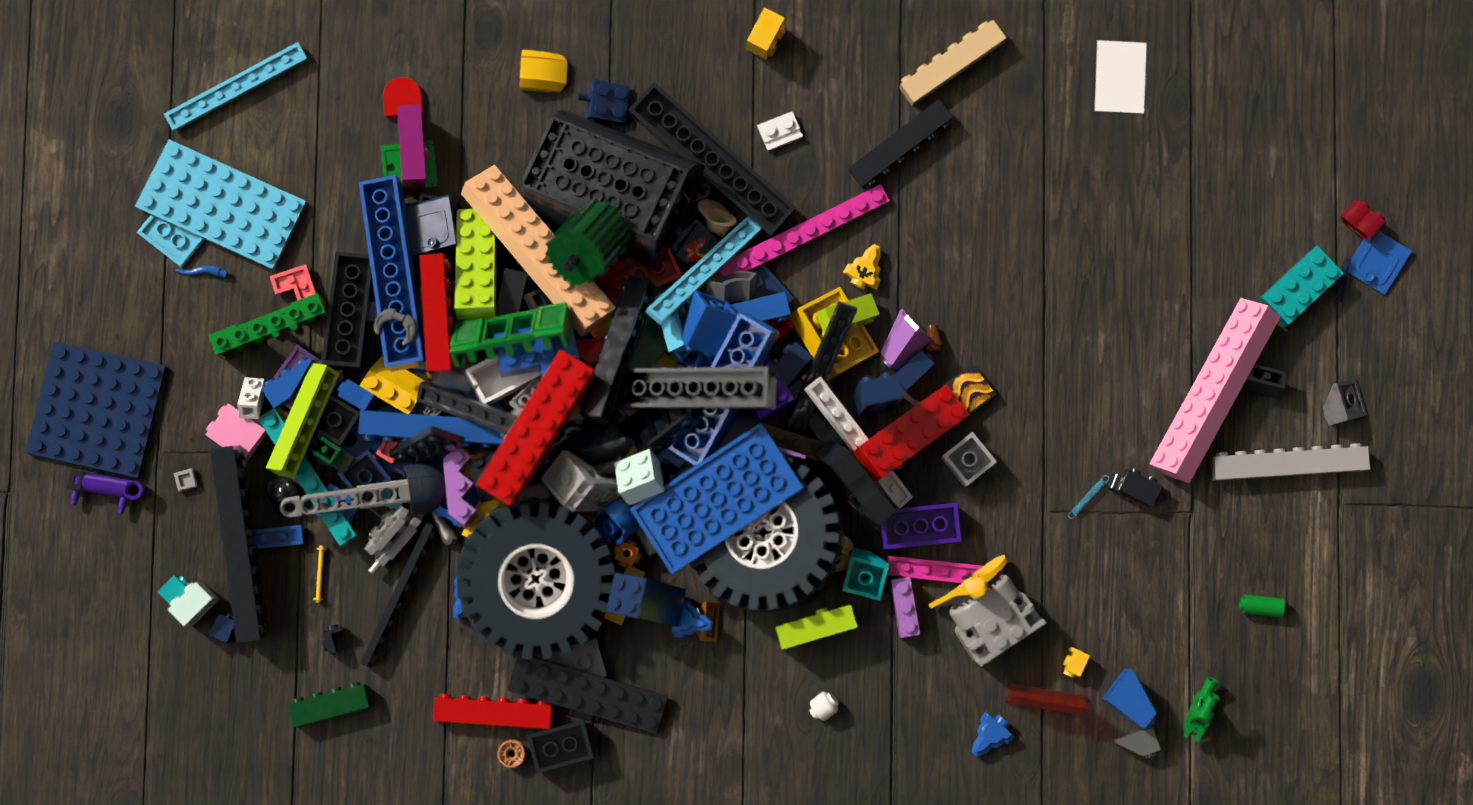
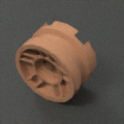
[498,739,526,768]

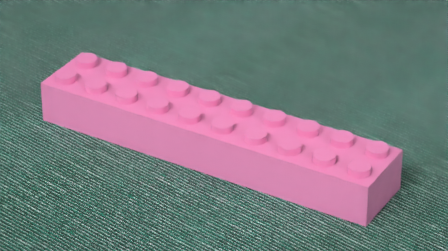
[1150,298,1281,483]

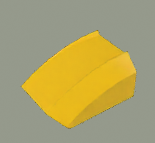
[520,50,568,92]

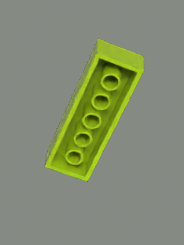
[455,209,497,320]

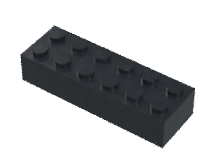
[321,251,373,372]

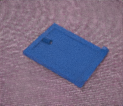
[1345,232,1412,295]

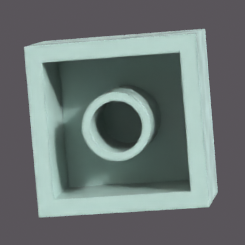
[615,449,664,505]
[168,582,220,627]

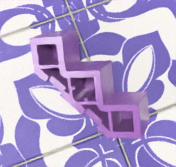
[443,447,479,529]

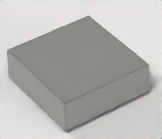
[174,468,198,492]

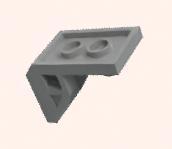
[541,451,620,512]

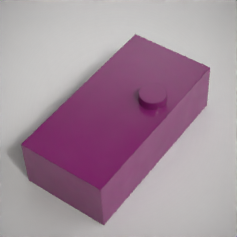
[397,104,428,190]

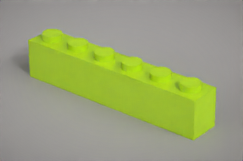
[266,363,339,478]

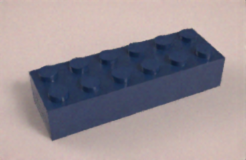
[853,372,903,417]

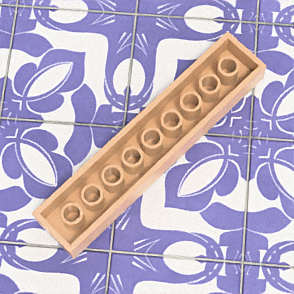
[461,165,616,337]

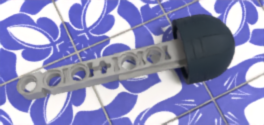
[281,463,447,517]

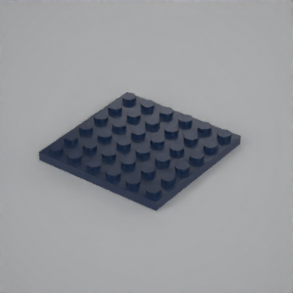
[26,341,167,478]

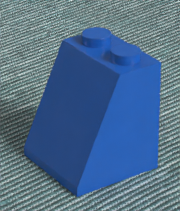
[681,290,738,357]
[1101,669,1156,729]

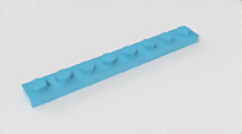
[164,42,308,132]
[646,217,761,325]

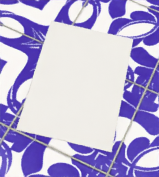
[1095,41,1146,113]

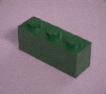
[307,431,355,474]

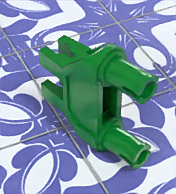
[1184,676,1219,742]

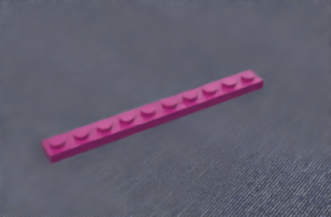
[715,184,889,277]

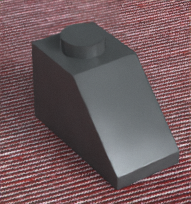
[1113,727,1161,758]

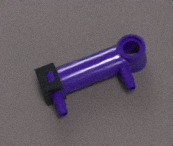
[67,469,147,514]

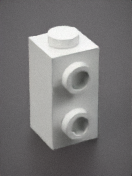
[237,377,265,419]

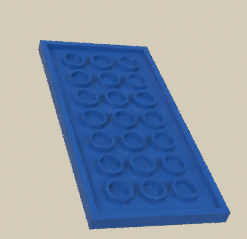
[631,423,804,575]

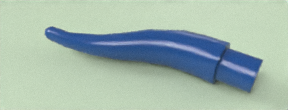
[175,265,228,278]

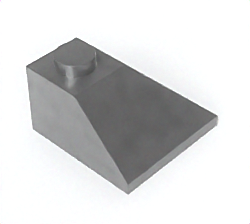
[1323,379,1367,426]

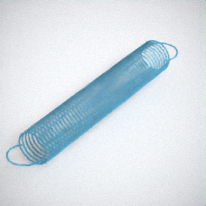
[1069,475,1109,518]

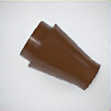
[924,325,943,354]

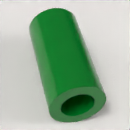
[1239,594,1285,618]

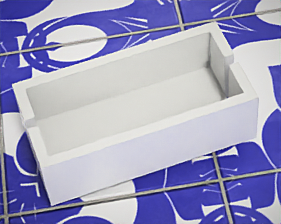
[465,352,541,405]

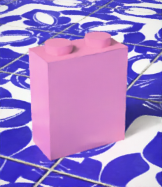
[205,404,267,462]

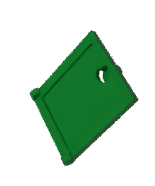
[380,140,438,190]

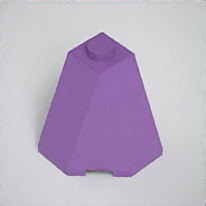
[880,309,932,371]

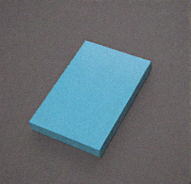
[137,215,205,268]

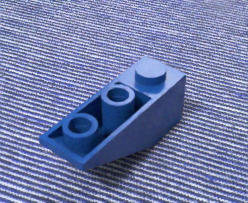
[261,357,315,410]

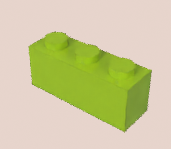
[816,293,880,333]

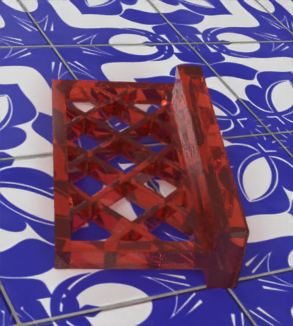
[1005,683,1090,715]

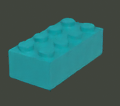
[1258,246,1344,327]

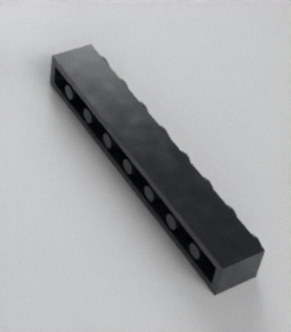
[579,275,656,425]

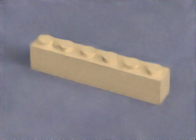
[899,20,1006,106]

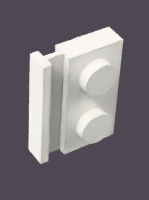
[757,111,803,152]

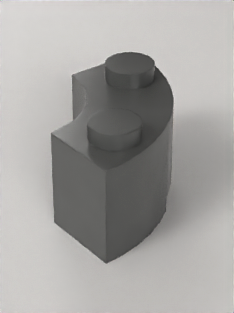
[706,271,757,303]

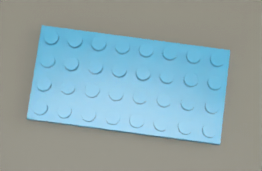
[135,140,307,270]

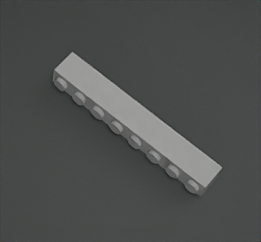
[1211,443,1370,481]

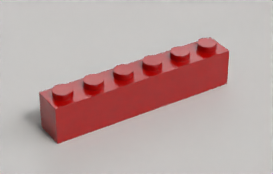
[433,694,553,729]

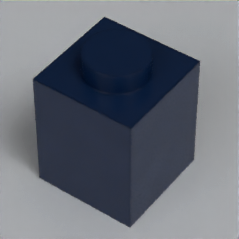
[209,612,235,643]

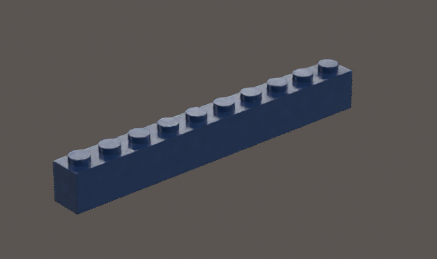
[669,342,813,482]

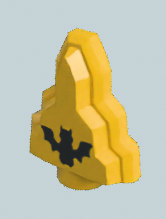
[843,244,881,290]

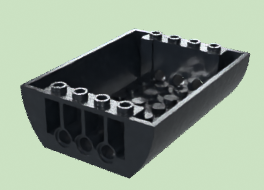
[519,110,705,270]

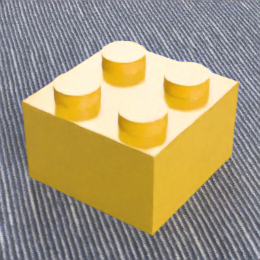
[746,7,786,60]

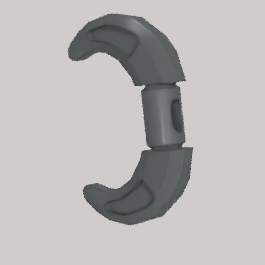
[374,309,416,345]

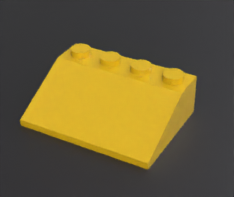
[788,287,880,382]

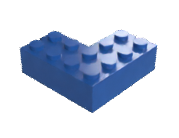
[494,327,586,401]

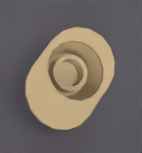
[698,199,737,237]

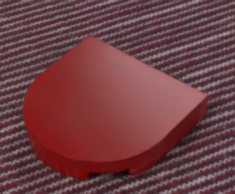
[383,77,423,118]

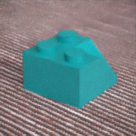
[842,547,889,600]

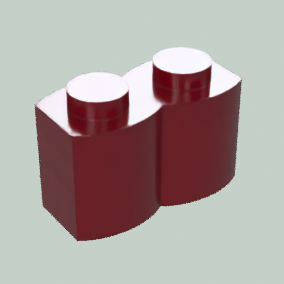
[1340,199,1386,243]

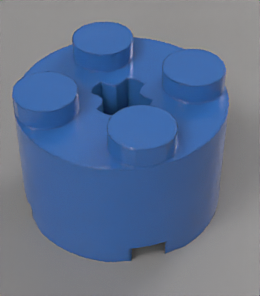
[594,498,639,545]

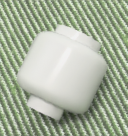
[810,692,839,721]

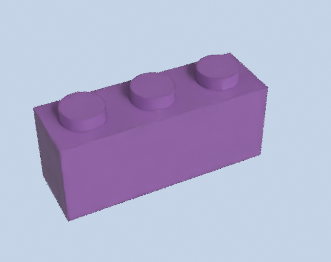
[890,577,920,638]

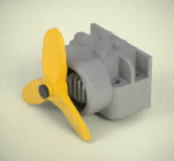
[929,555,1046,666]

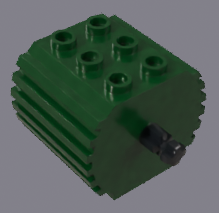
[545,198,634,286]

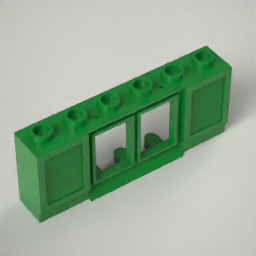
[208,293,328,360]
[450,302,573,367]

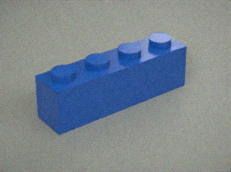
[731,292,791,325]

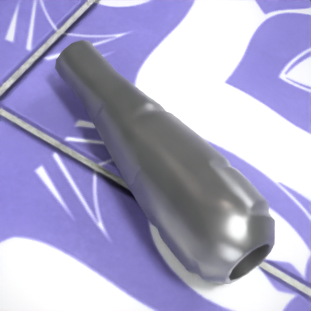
[431,511,458,546]

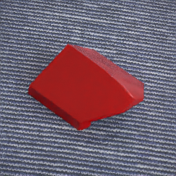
[576,338,605,366]

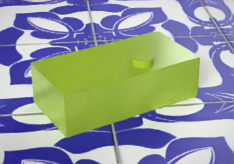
[775,605,857,650]

